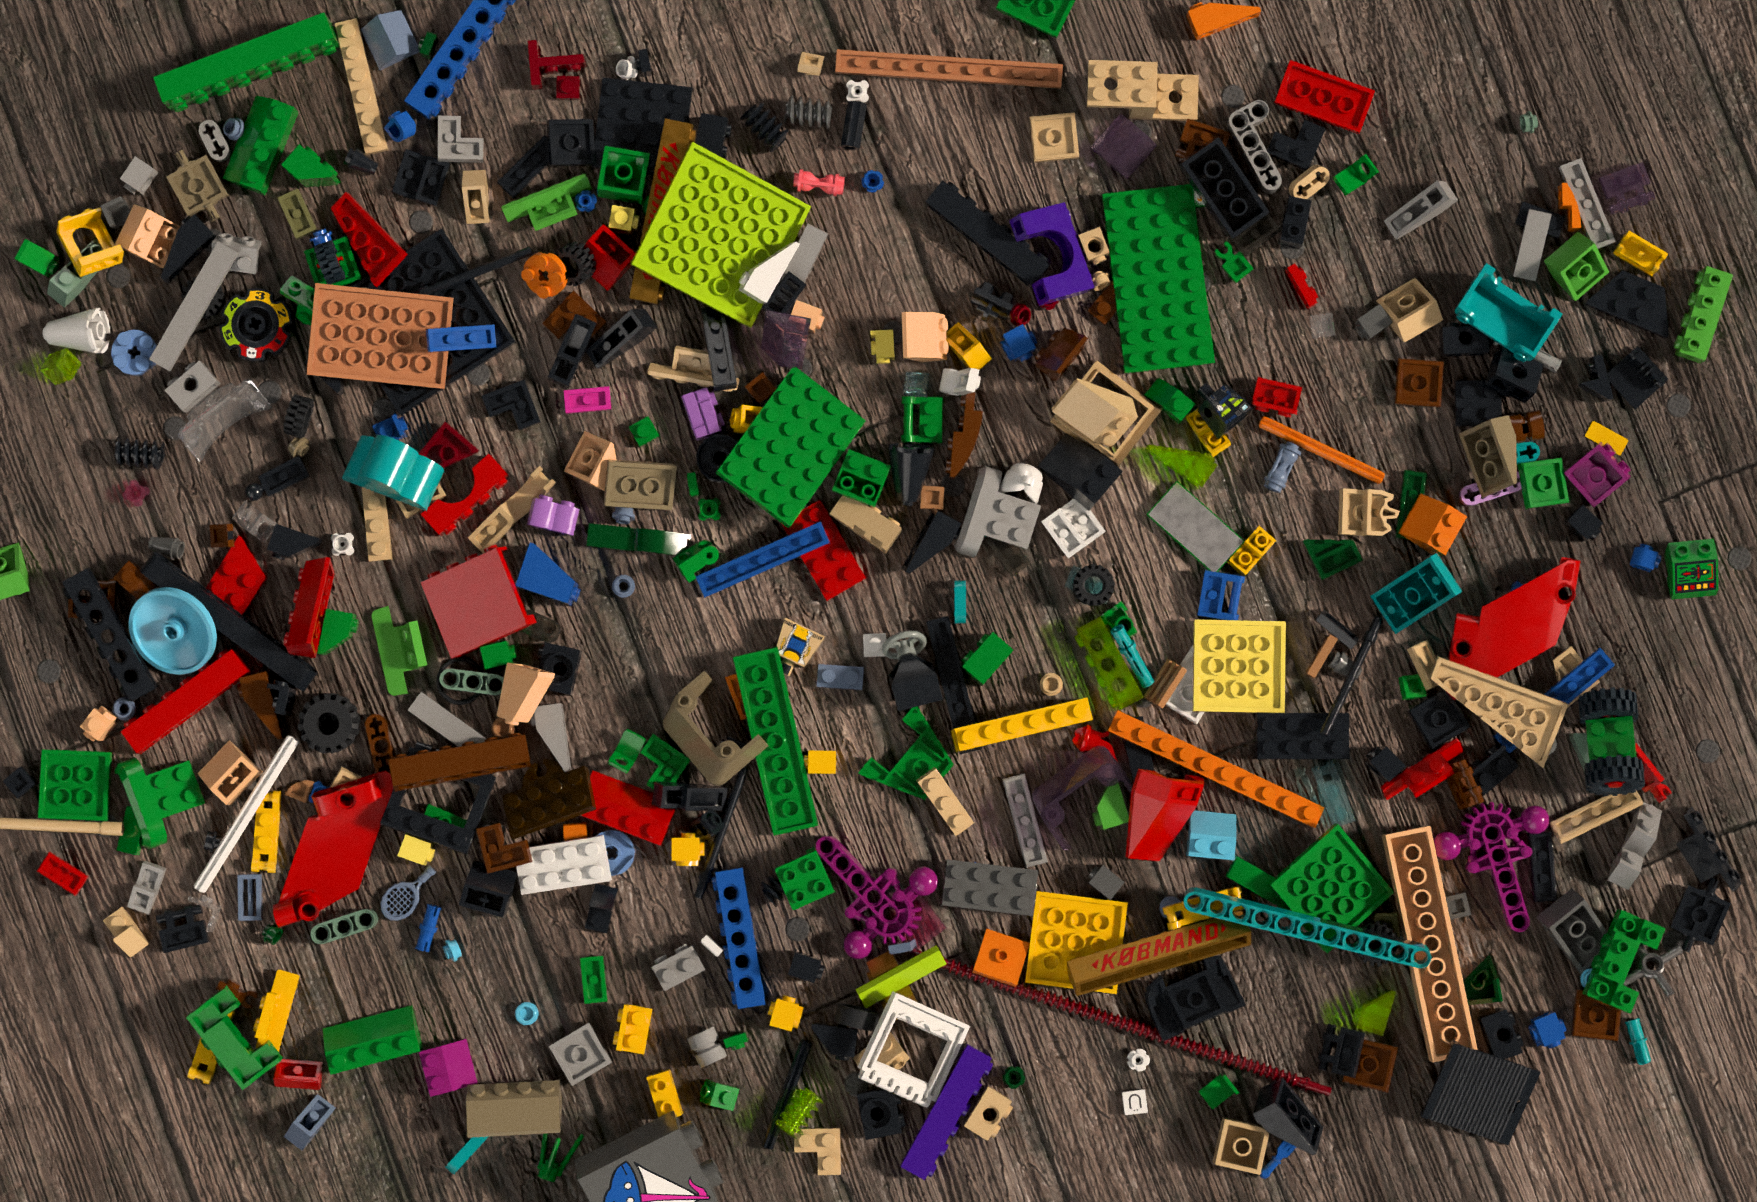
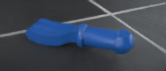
[1260,1140,1296,1179]

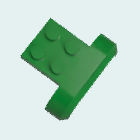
[114,757,205,849]

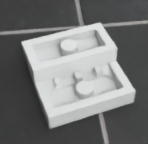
[1041,499,1106,558]

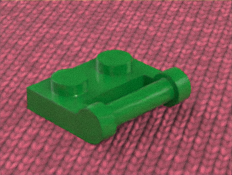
[901,396,943,443]

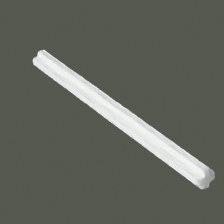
[194,735,299,893]

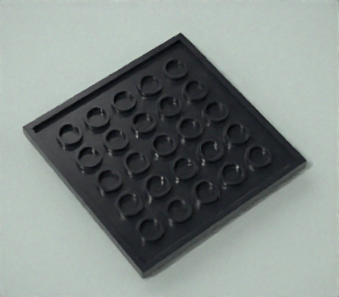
[351,228,516,417]

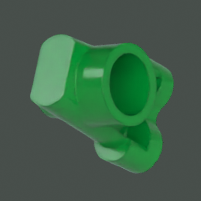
[1100,601,1137,638]

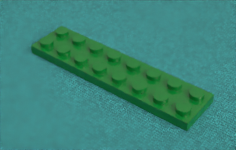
[733,647,819,836]

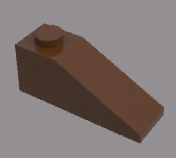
[113,561,160,599]
[237,671,286,740]

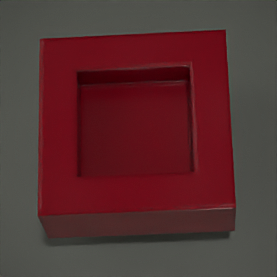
[556,76,580,100]

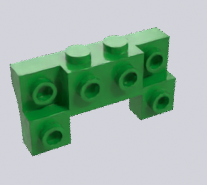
[1582,909,1666,1014]
[186,985,283,1090]

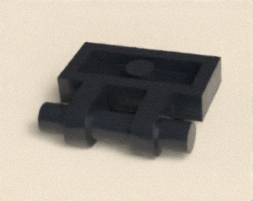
[156,904,210,953]
[1318,1024,1365,1078]

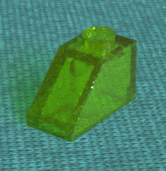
[1352,989,1396,1036]

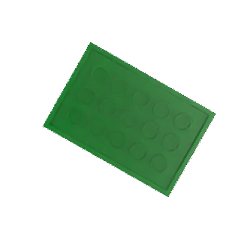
[715,366,866,528]

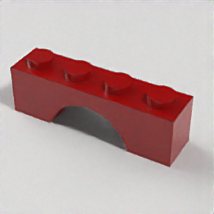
[421,454,509,536]

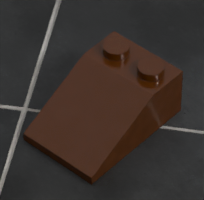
[1035,328,1088,382]

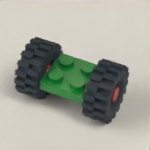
[1578,687,1645,796]

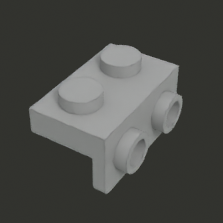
[211,233,261,274]

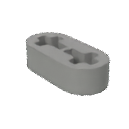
[198,120,231,162]

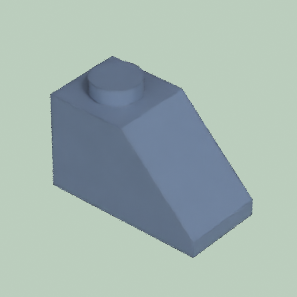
[284,1094,336,1150]

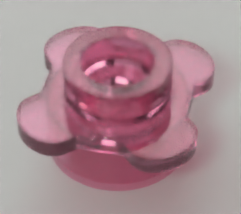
[123,480,150,507]

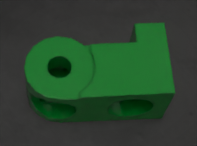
[672,540,719,583]

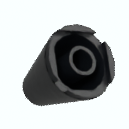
[888,443,934,506]

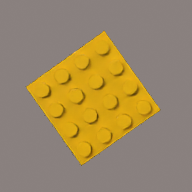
[1025,891,1128,994]

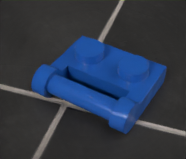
[1197,570,1245,620]

